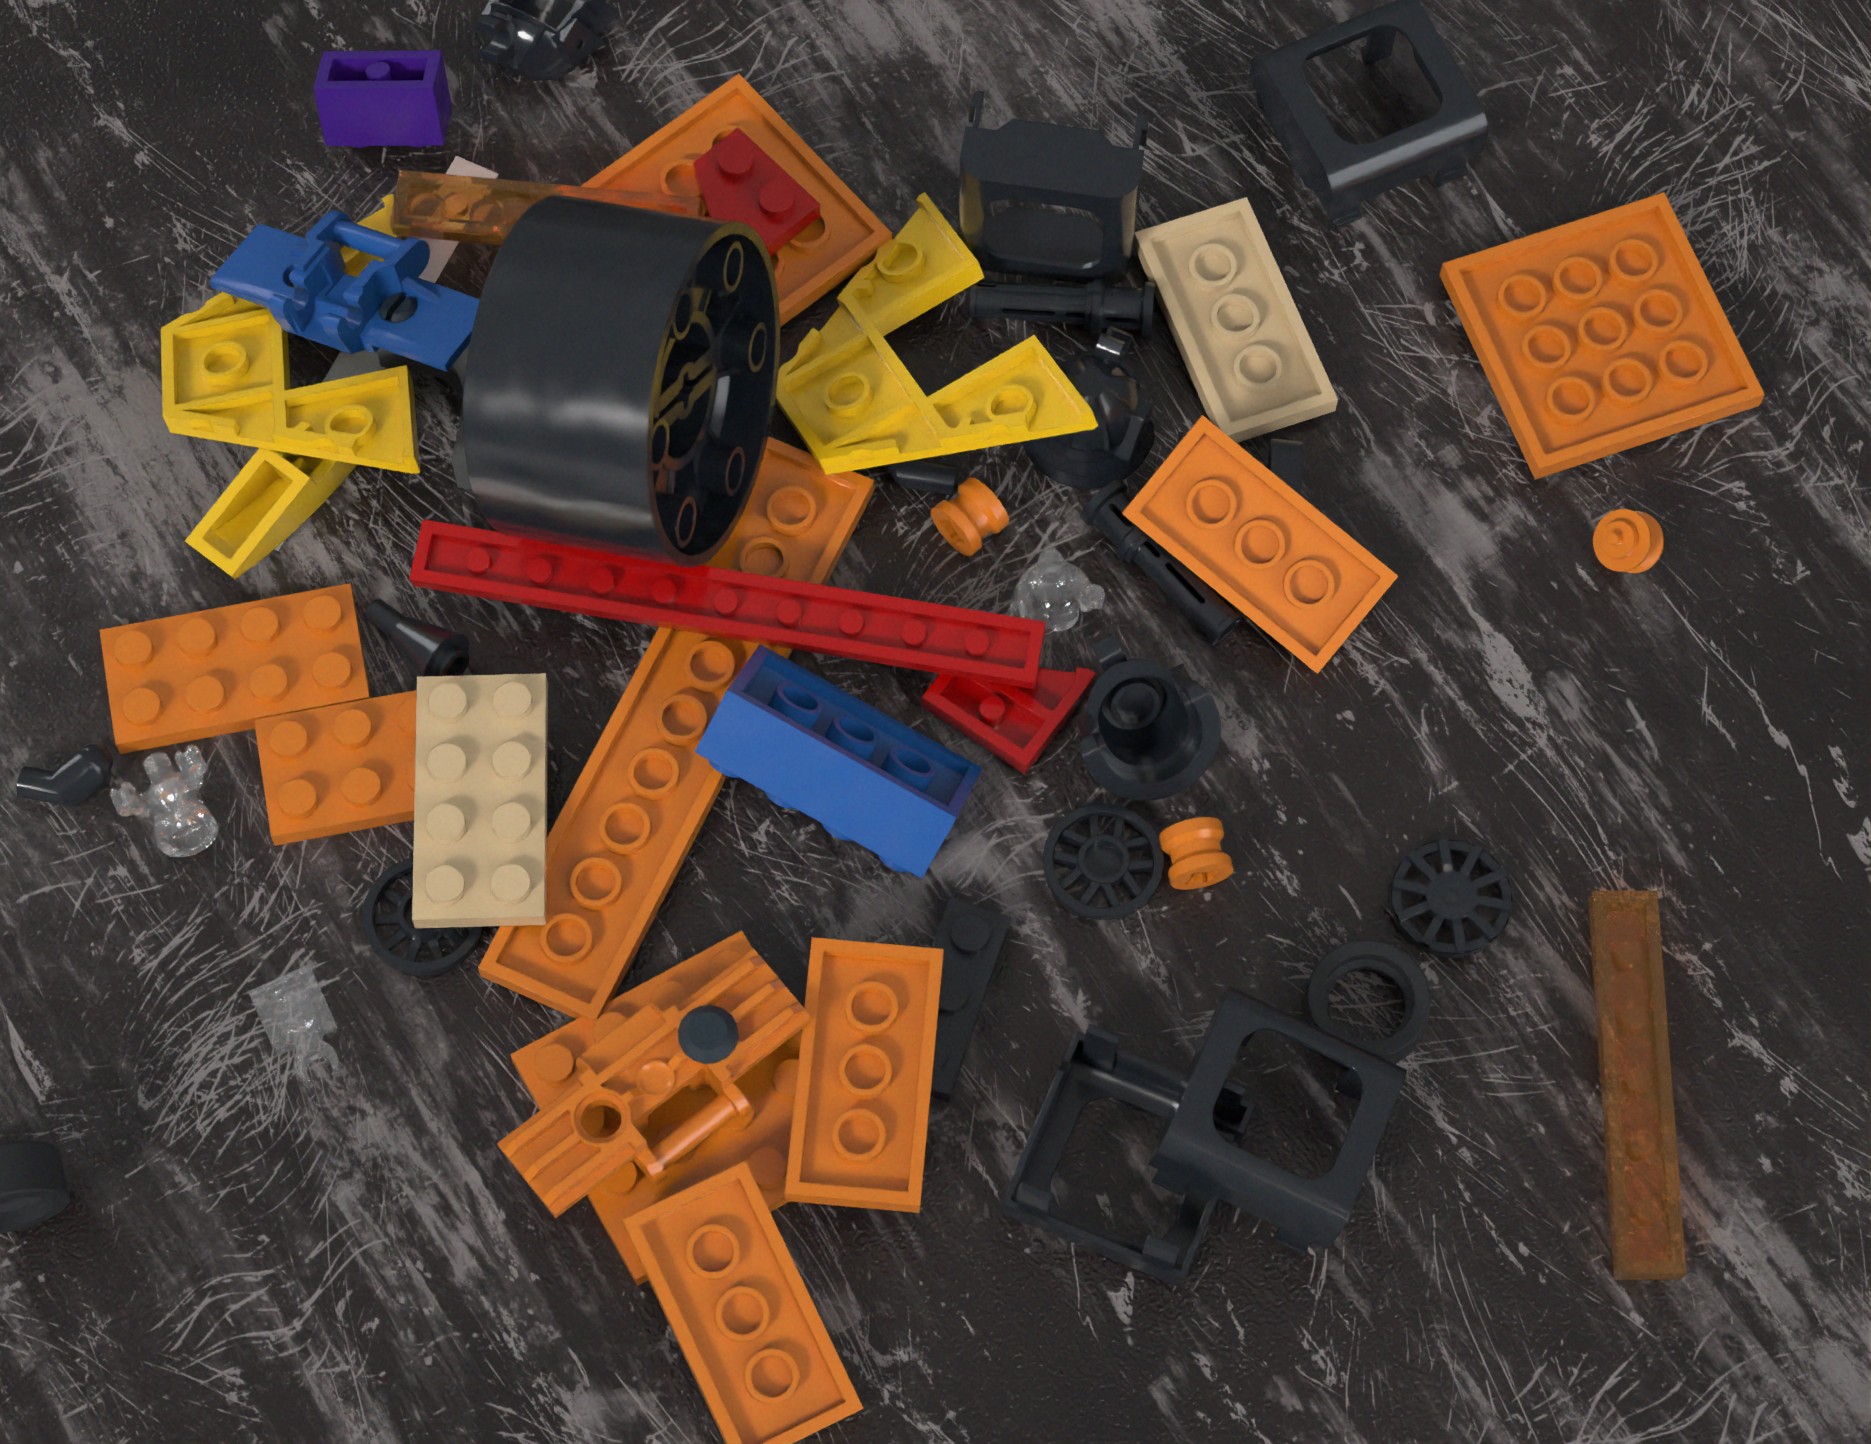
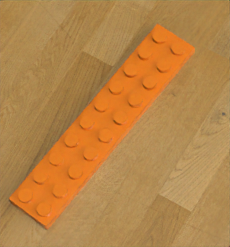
[478,436,874,1023]

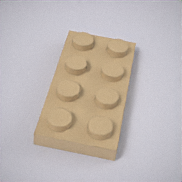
[1133,197,1338,443]
[412,673,548,928]

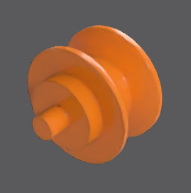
[1593,509,1664,573]

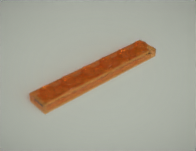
[1588,891,1686,1280]

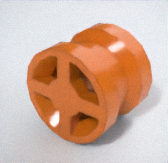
[931,477,1009,557]
[1159,817,1234,890]

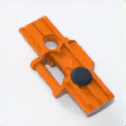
[497,948,812,1218]

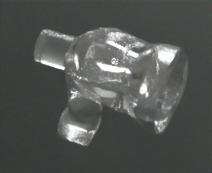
[1009,549,1105,635]
[109,745,219,857]

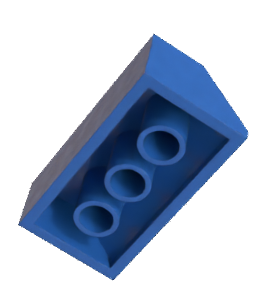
[695,644,982,879]

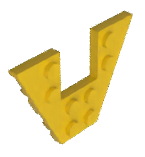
[775,192,1098,475]
[161,194,420,474]

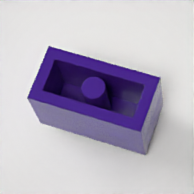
[313,50,452,148]

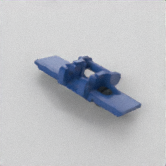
[209,210,480,372]

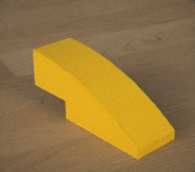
[185,448,358,580]

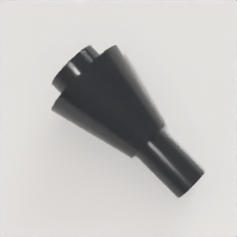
[365,599,469,677]

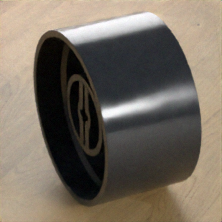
[463,195,780,568]

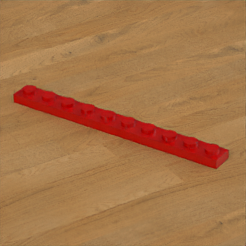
[409,519,1046,689]

